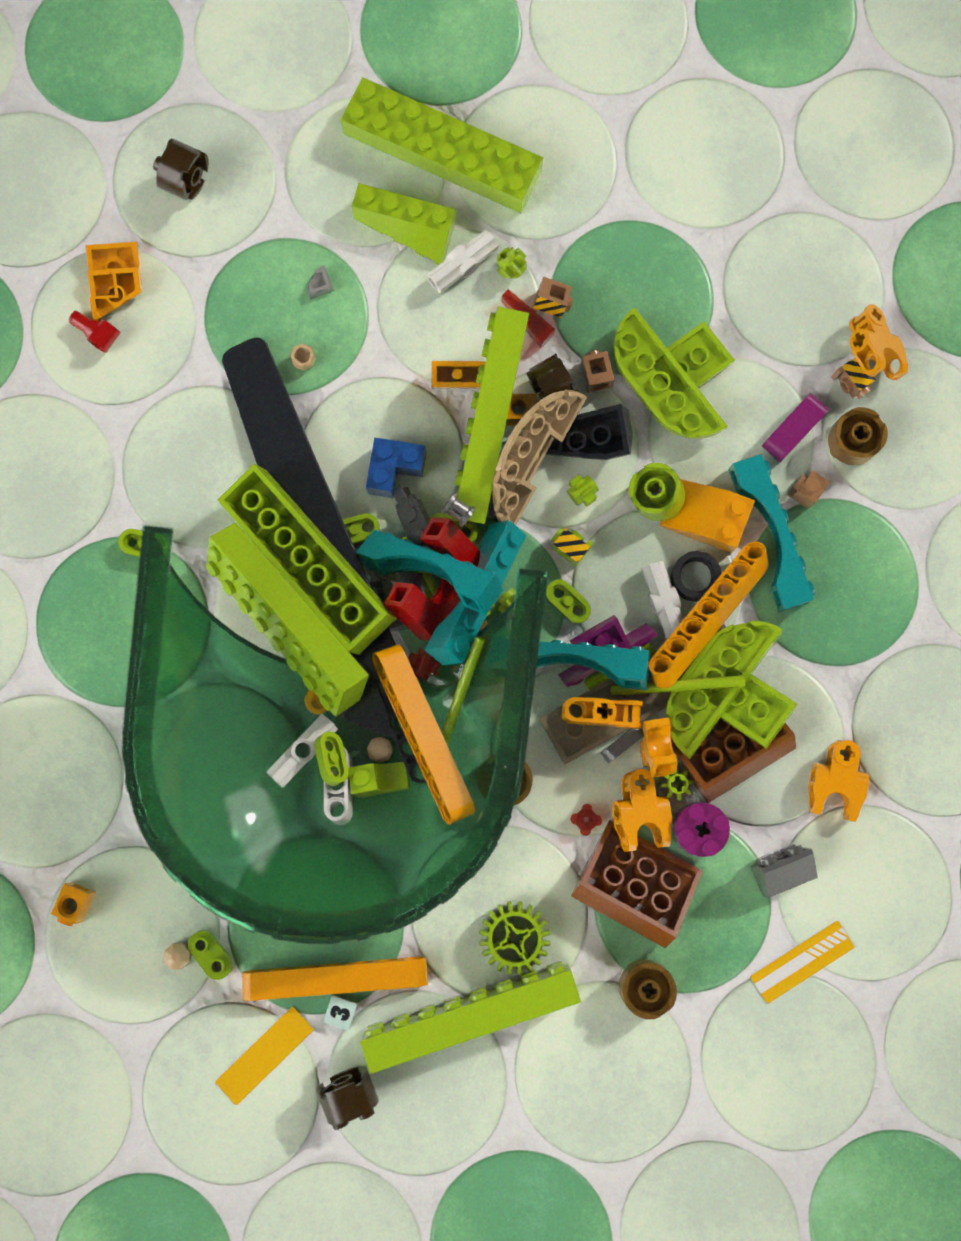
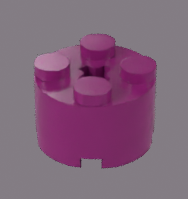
[672,803,730,857]

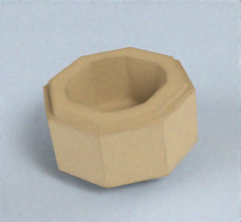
[290,344,316,371]
[367,736,394,763]
[164,943,191,969]

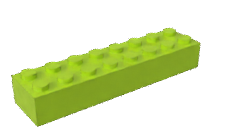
[341,77,543,213]
[455,306,529,524]
[217,464,397,655]
[206,522,369,717]
[360,961,581,1074]

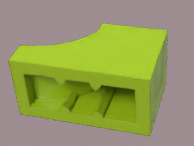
[348,762,411,798]

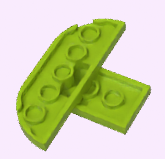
[613,307,735,439]
[666,621,797,759]

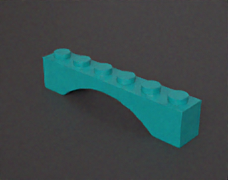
[728,454,815,612]
[425,520,526,665]
[356,529,503,615]
[487,636,650,690]

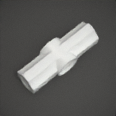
[427,230,499,294]
[641,561,684,640]
[266,714,338,788]

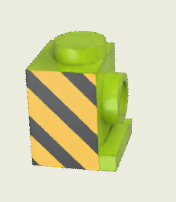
[551,527,593,567]

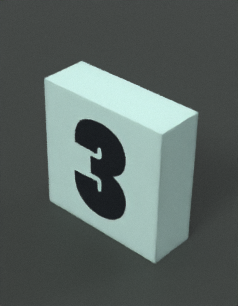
[323,995,358,1030]

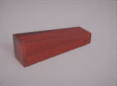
[501,289,555,349]

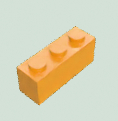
[432,361,485,389]

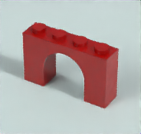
[384,517,480,641]

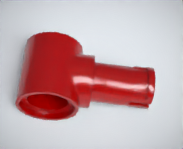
[68,310,121,353]

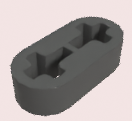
[600,729,644,764]

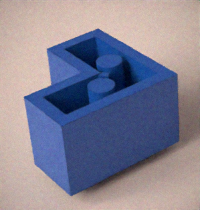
[366,437,427,498]

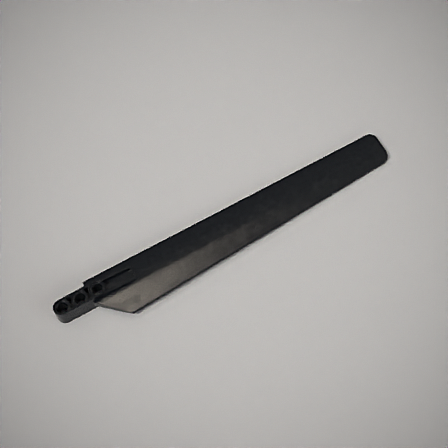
[222,337,427,785]

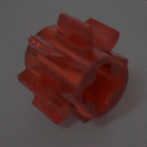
[408,648,441,680]

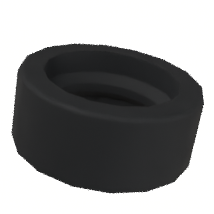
[670,551,722,602]

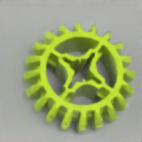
[479,901,551,975]

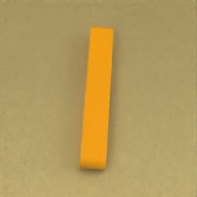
[648,542,769,689]
[372,644,475,824]
[242,957,428,1001]

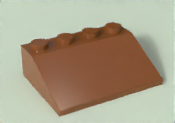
[671,718,796,803]
[571,820,703,948]

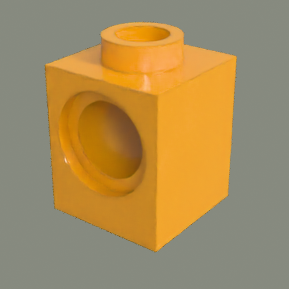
[506,394,537,426]
[51,882,96,926]

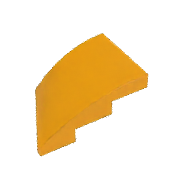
[85,242,141,320]

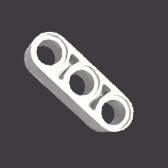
[324,747,353,825]

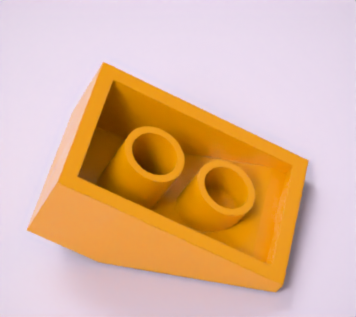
[660,479,755,554]

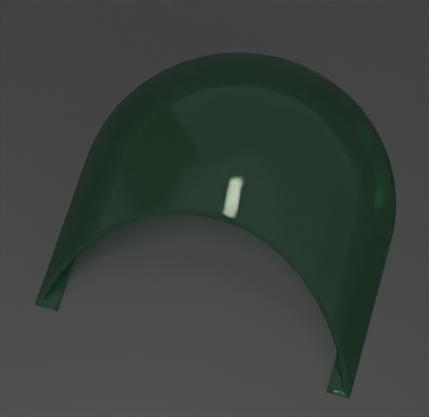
[122,525,548,944]

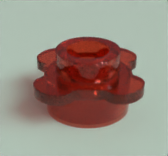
[570,804,602,836]

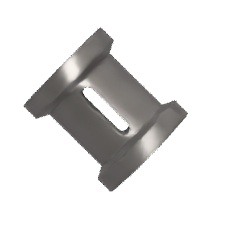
[441,492,476,528]

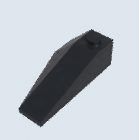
[546,404,633,460]

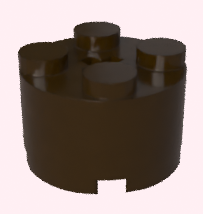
[153,138,209,200]
[526,354,578,400]
[316,1067,379,1130]

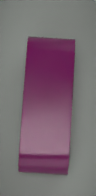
[762,393,830,463]

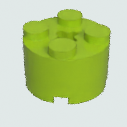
[629,463,685,521]

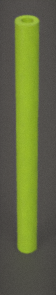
[441,636,485,746]
[611,675,746,696]

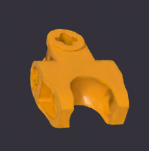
[849,304,908,381]
[561,697,643,729]
[640,718,678,777]
[808,740,869,822]
[612,769,672,852]

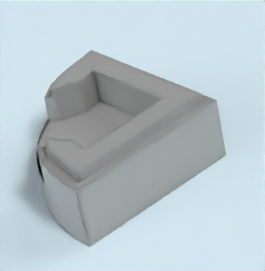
[308,266,334,299]

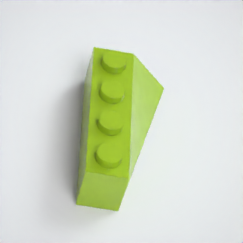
[351,183,456,266]

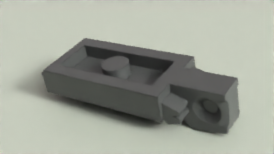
[393,485,430,547]

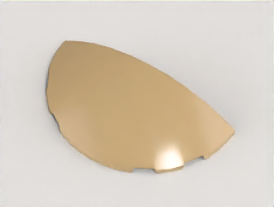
[492,390,587,525]

